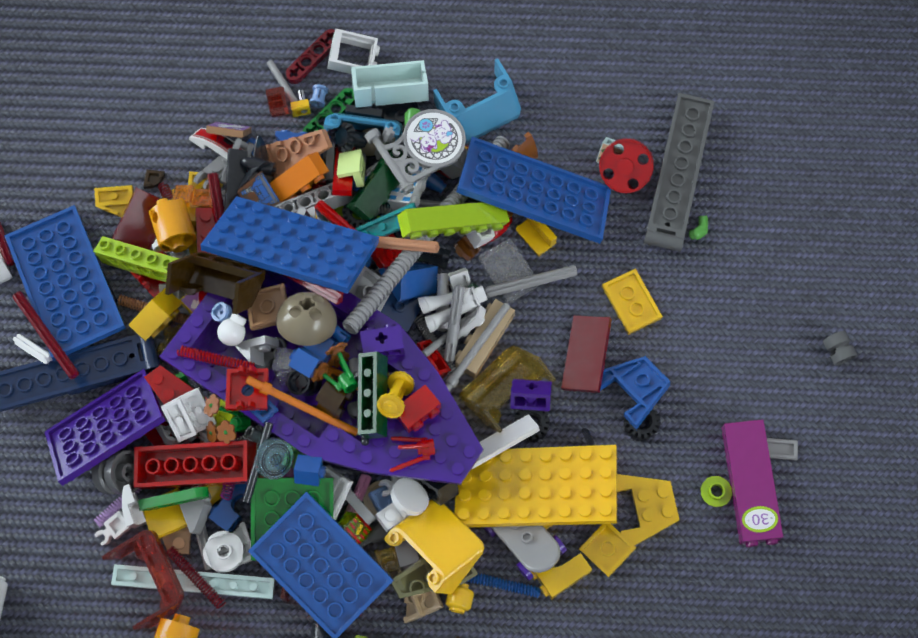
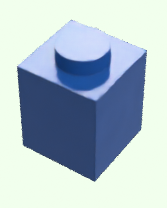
[294,454,326,486]

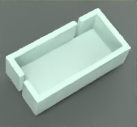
[351,60,429,108]

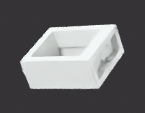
[327,29,380,74]

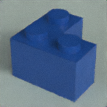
[288,337,339,378]

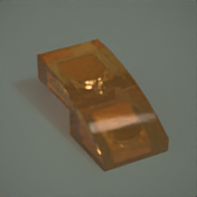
[172,185,213,208]

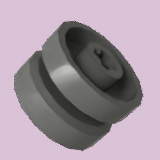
[92,450,138,494]

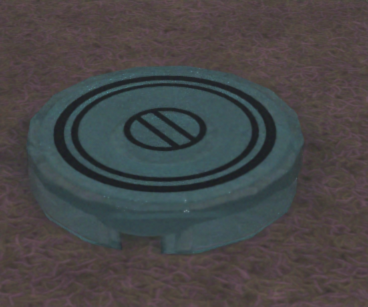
[254,438,294,479]

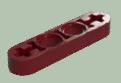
[285,29,335,84]

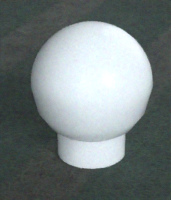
[217,314,247,346]

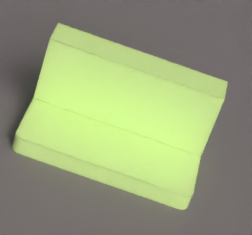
[337,149,366,188]

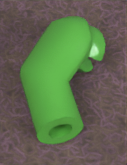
[689,216,708,240]

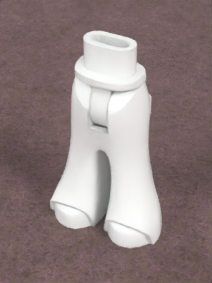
[418,286,488,333]

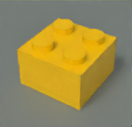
[129,288,183,341]

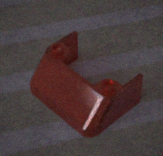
[101,530,184,630]

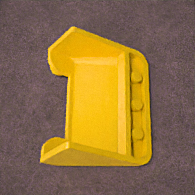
[384,499,484,594]

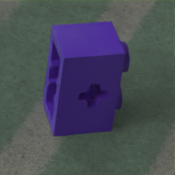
[360,324,405,357]
[510,379,552,411]

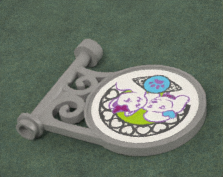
[365,109,466,195]

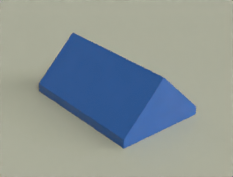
[378,262,438,302]

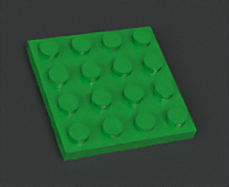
[251,477,334,560]

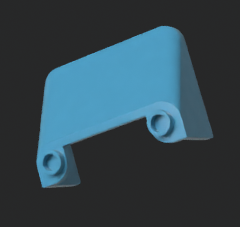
[323,113,403,141]

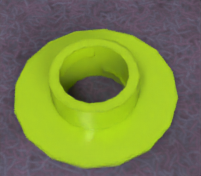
[701,476,732,507]

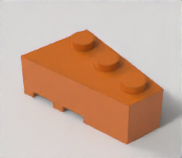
[269,152,329,203]

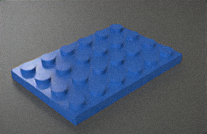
[248,492,394,638]

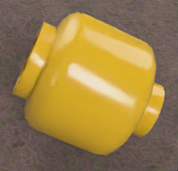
[445,583,474,614]

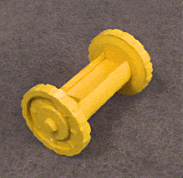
[377,371,415,418]

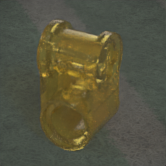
[374,546,401,586]

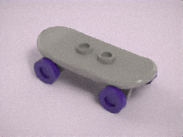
[483,526,567,581]

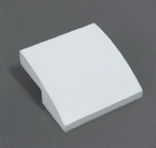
[161,387,217,442]

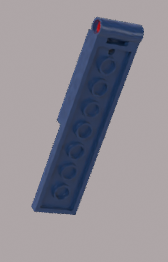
[0,334,160,412]

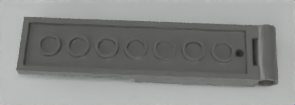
[644,93,714,252]

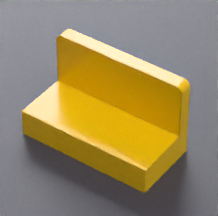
[516,218,557,256]

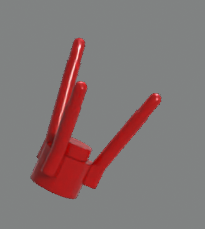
[389,436,435,472]

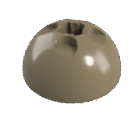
[276,292,337,346]

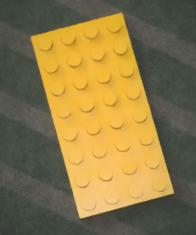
[454,445,617,528]

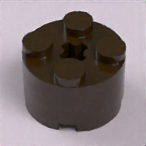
[313,373,356,419]

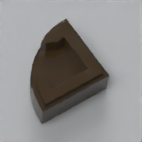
[143,169,166,189]

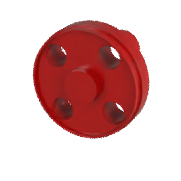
[599,138,654,193]

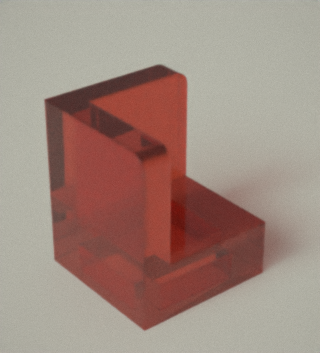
[265,86,289,117]

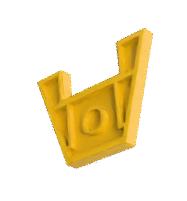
[617,474,679,546]

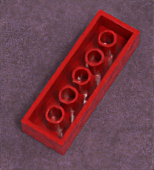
[134,440,256,489]

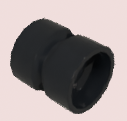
[286,369,322,396]

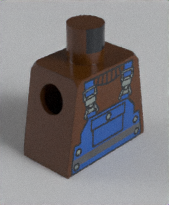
[237,171,281,206]

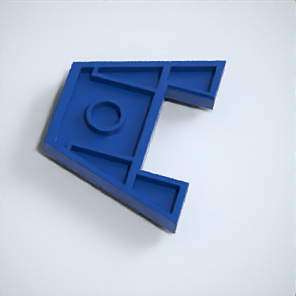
[600,356,670,430]

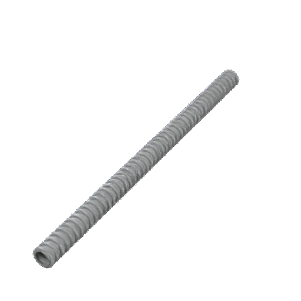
[342,136,510,334]

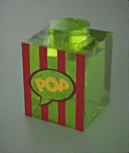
[338,511,372,545]

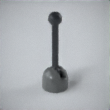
[347,401,369,446]

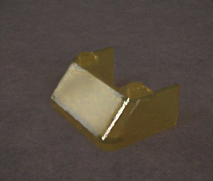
[459,346,556,433]

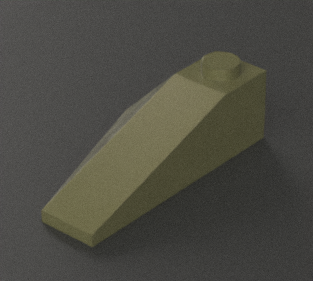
[391,558,478,598]

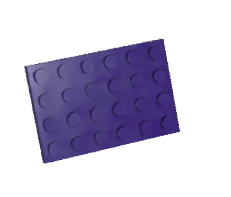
[45,369,166,486]

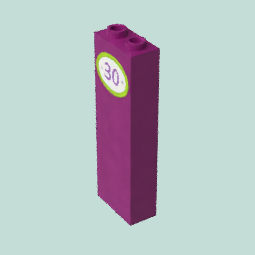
[721,420,783,547]

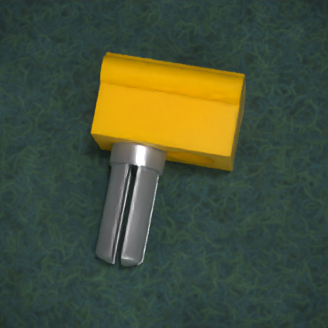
[290,90,311,117]

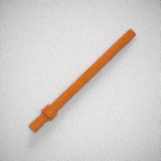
[245,376,358,436]

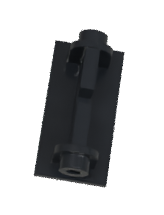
[417,248,452,268]

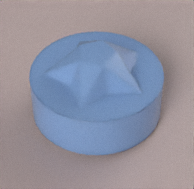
[211,302,232,323]

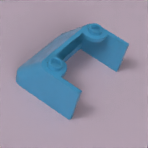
[433,58,521,144]

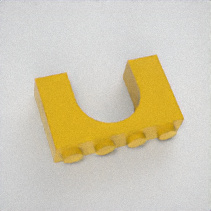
[530,525,592,600]

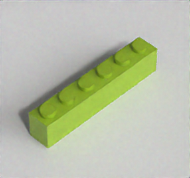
[397,202,510,239]

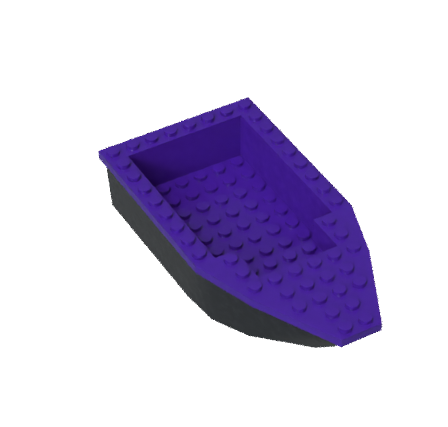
[159,269,484,485]

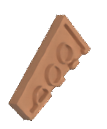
[265,129,333,179]

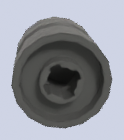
[823,330,858,366]

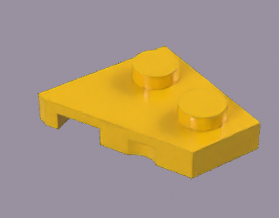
[94,185,133,218]

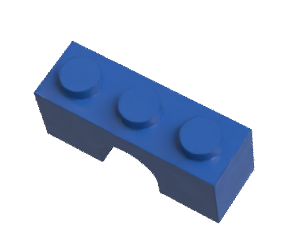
[208,484,247,533]

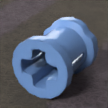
[309,84,329,108]

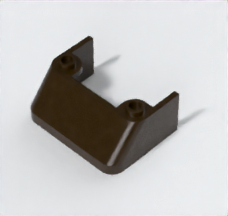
[165,252,266,314]

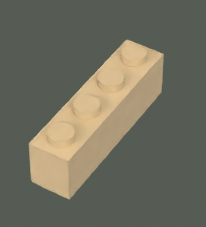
[455,299,515,379]

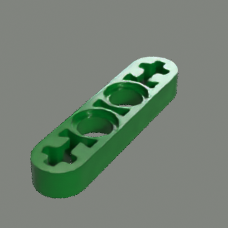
[302,88,355,132]
[138,487,209,511]

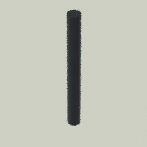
[242,422,273,503]

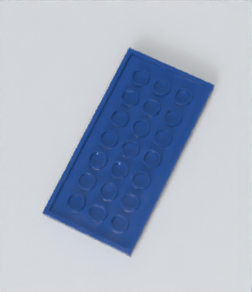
[456,137,611,244]
[200,196,379,294]
[4,205,126,361]

